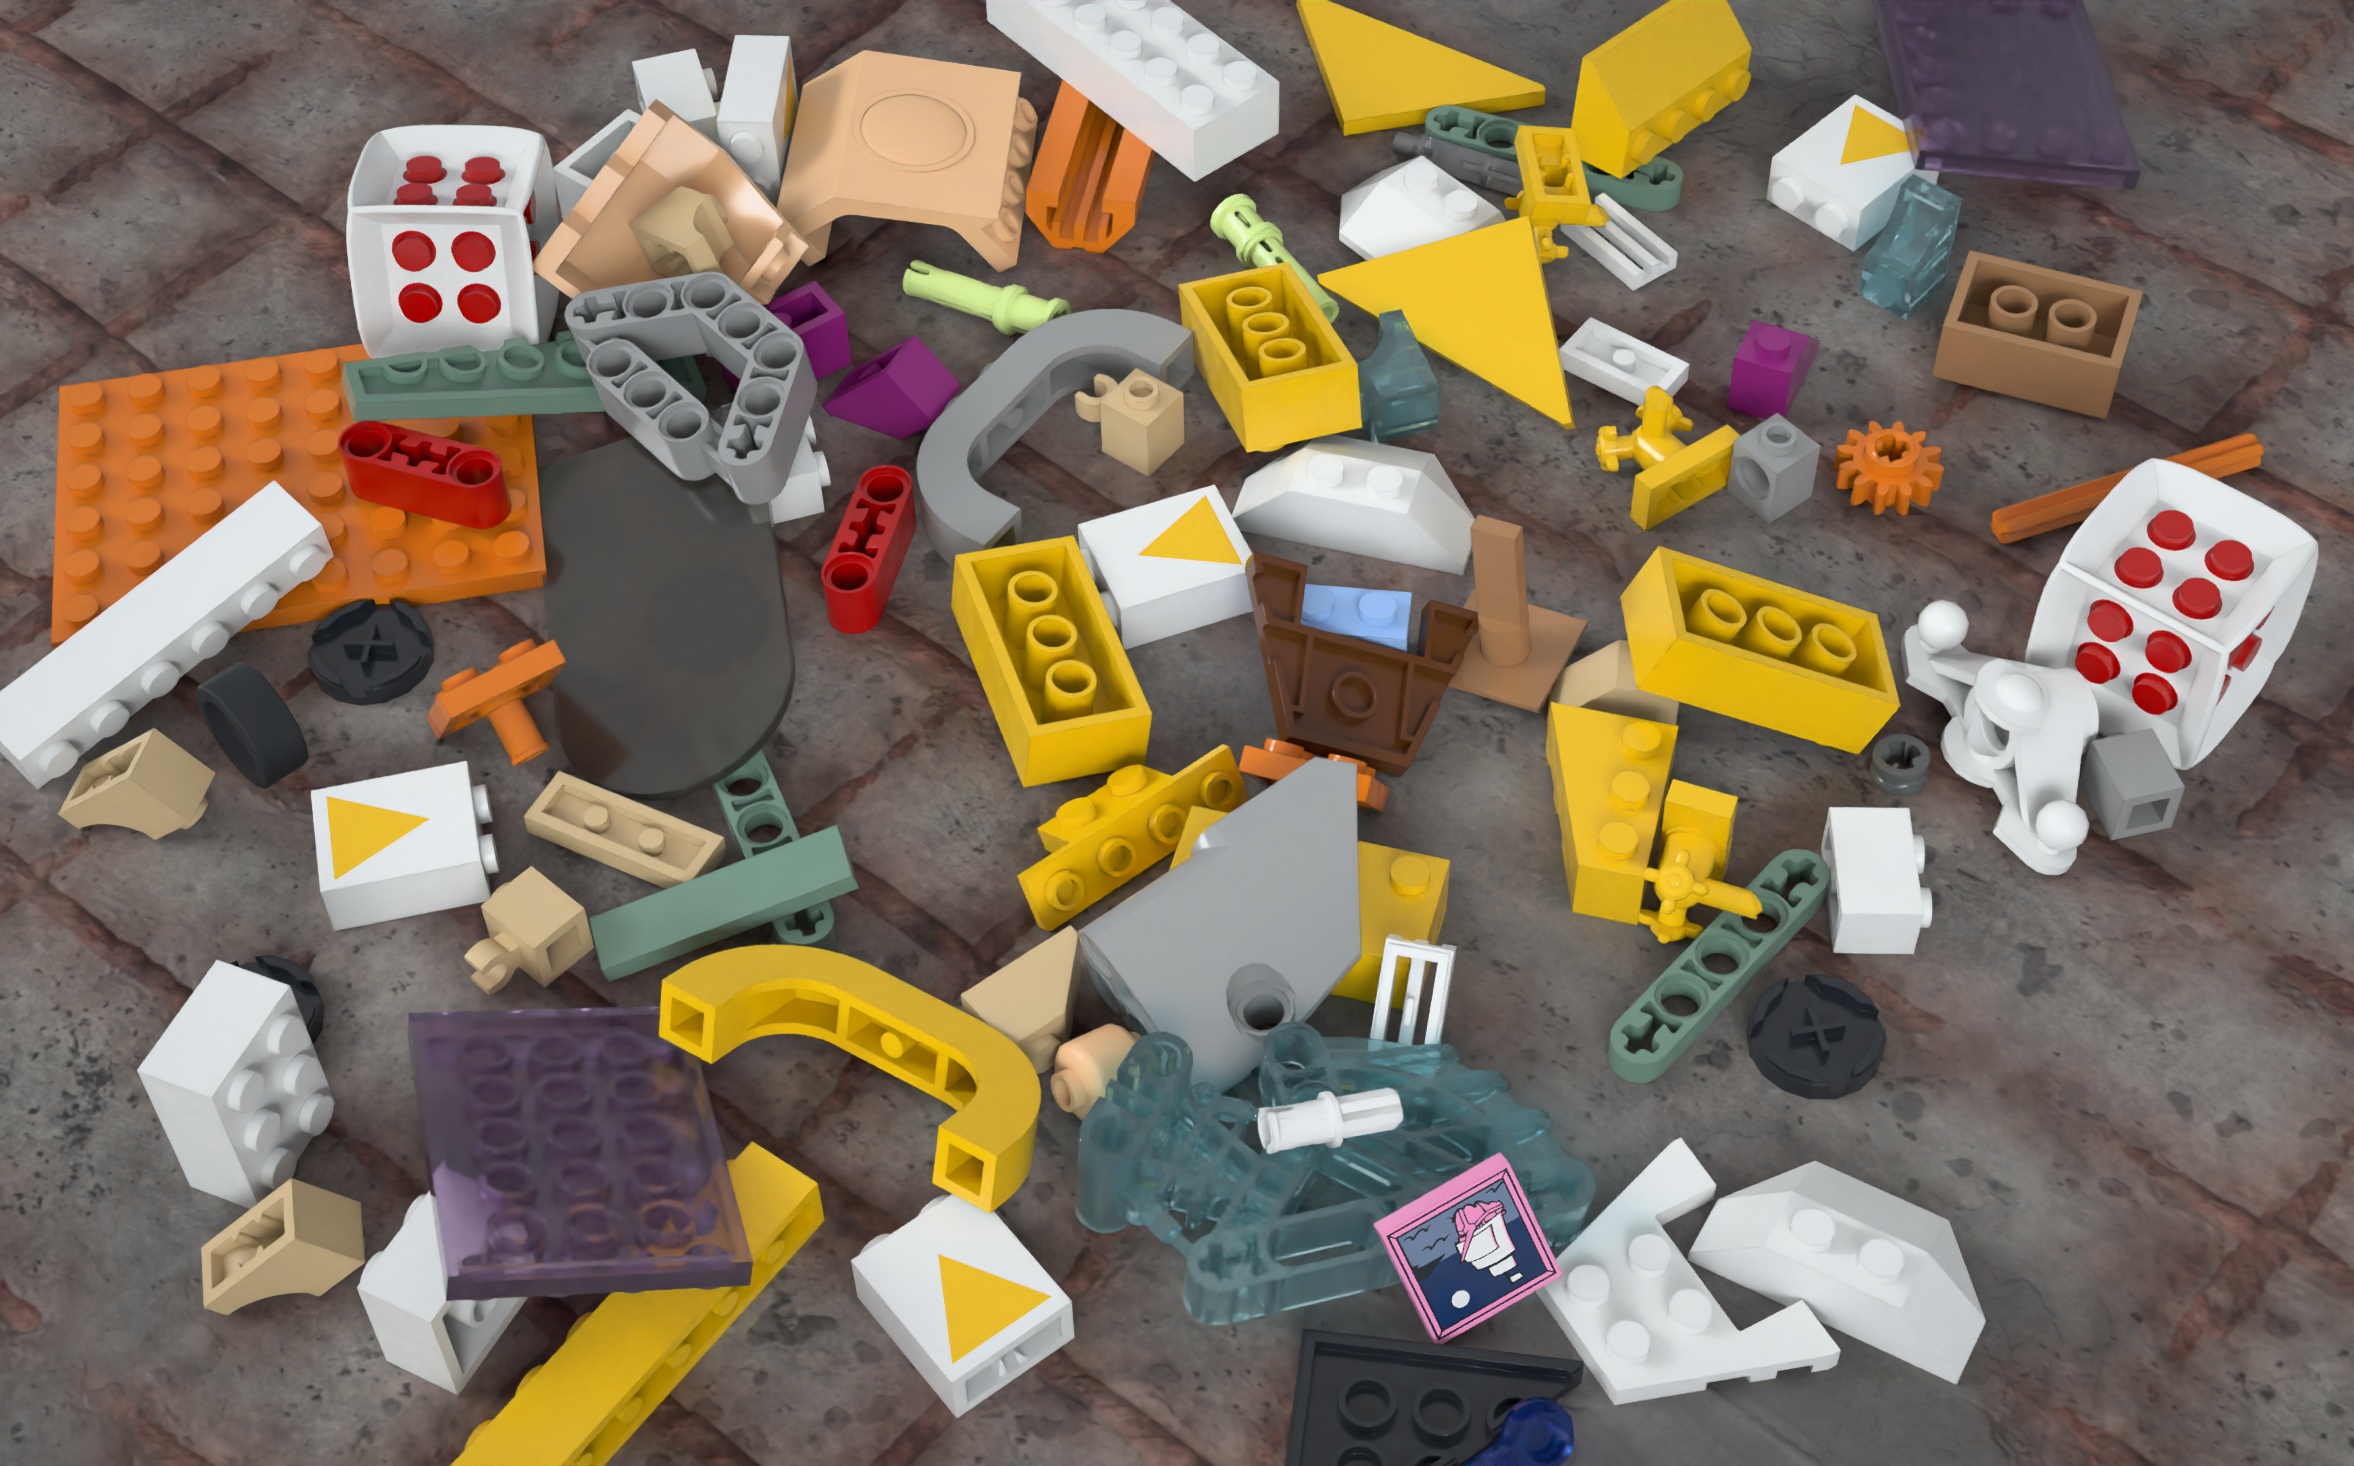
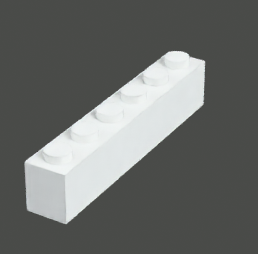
[0,481,334,790]

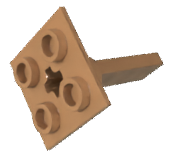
[1448,514,1588,713]

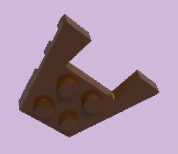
[1245,551,1479,777]

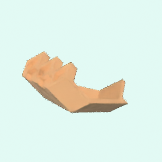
[532,99,810,305]

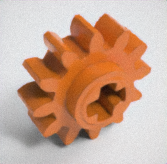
[1833,421,1944,516]

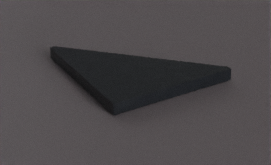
[1285,1328,1584,1466]

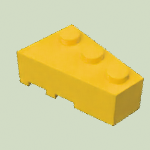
[1545,702,1679,925]

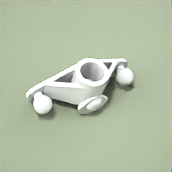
[1900,600,2099,875]

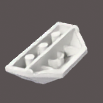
[1339,156,1506,261]
[1232,434,1475,576]
[1687,1161,1986,1385]

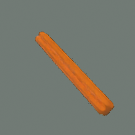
[1990,433,2264,544]

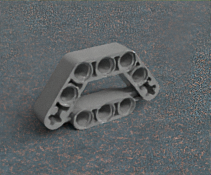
[564,272,818,505]

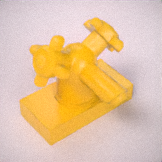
[1504,125,1610,264]
[1596,385,1741,531]
[1638,779,1762,944]

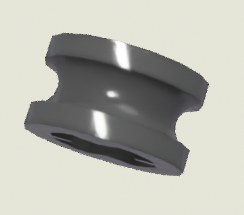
[1869,734,1931,796]

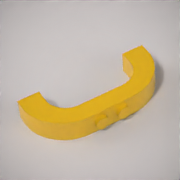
[659,944,1041,1214]

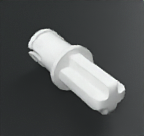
[1257,1088,1403,1154]

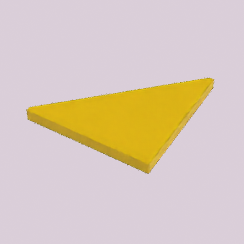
[1297,0,1546,136]
[1317,215,1576,430]

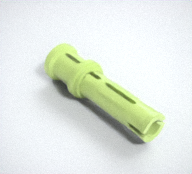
[1210,194,1339,324]
[903,260,1071,336]

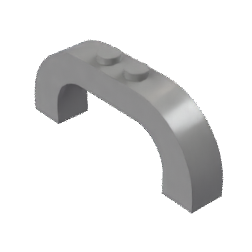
[916,309,1194,567]

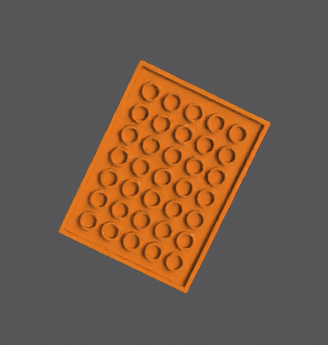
[51,344,550,650]

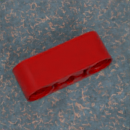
[338,421,512,529]
[821,465,917,634]

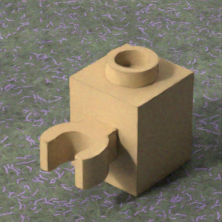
[1075,368,1184,477]
[464,866,594,995]

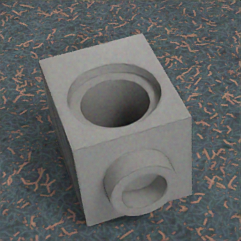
[1726,413,1821,524]

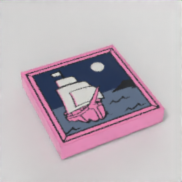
[1373,1152,1563,1344]

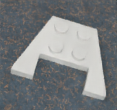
[1536,1138,1841,1405]

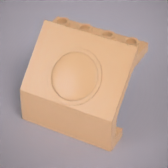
[776,50,1038,273]

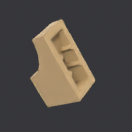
[628,185,734,278]
[58,728,215,840]
[201,1178,365,1316]

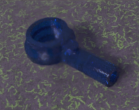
[1462,1397,1575,1466]

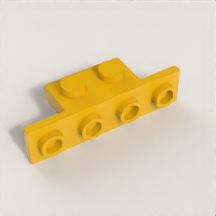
[1017,744,1249,931]

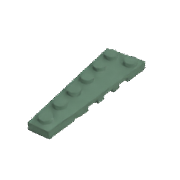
[341,330,707,421]

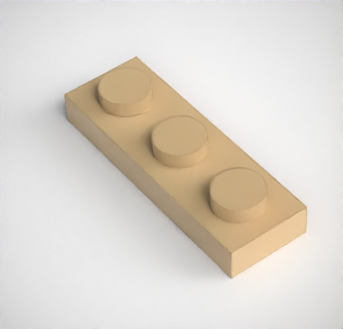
[523,771,727,889]

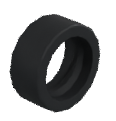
[196,662,309,789]

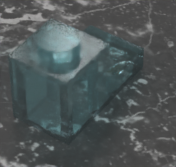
[1858,174,1962,320]
[1356,309,1440,443]

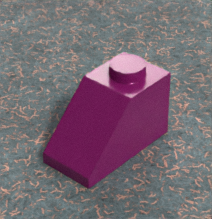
[1727,320,1820,420]
[822,335,962,440]

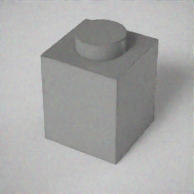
[2079,728,2185,840]

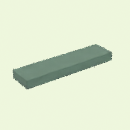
[589,825,859,982]

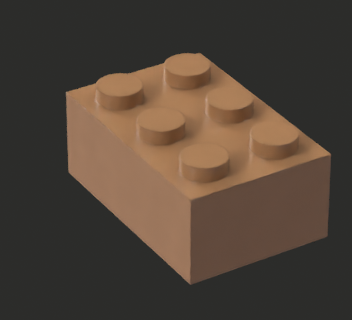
[1932,250,2144,419]

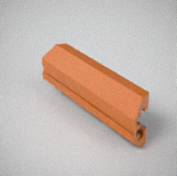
[1025,79,1156,254]

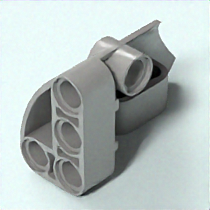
[1078,757,1362,1109]

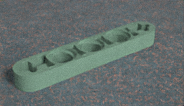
[1424,105,1683,212]
[695,710,837,951]
[1607,849,1830,1083]

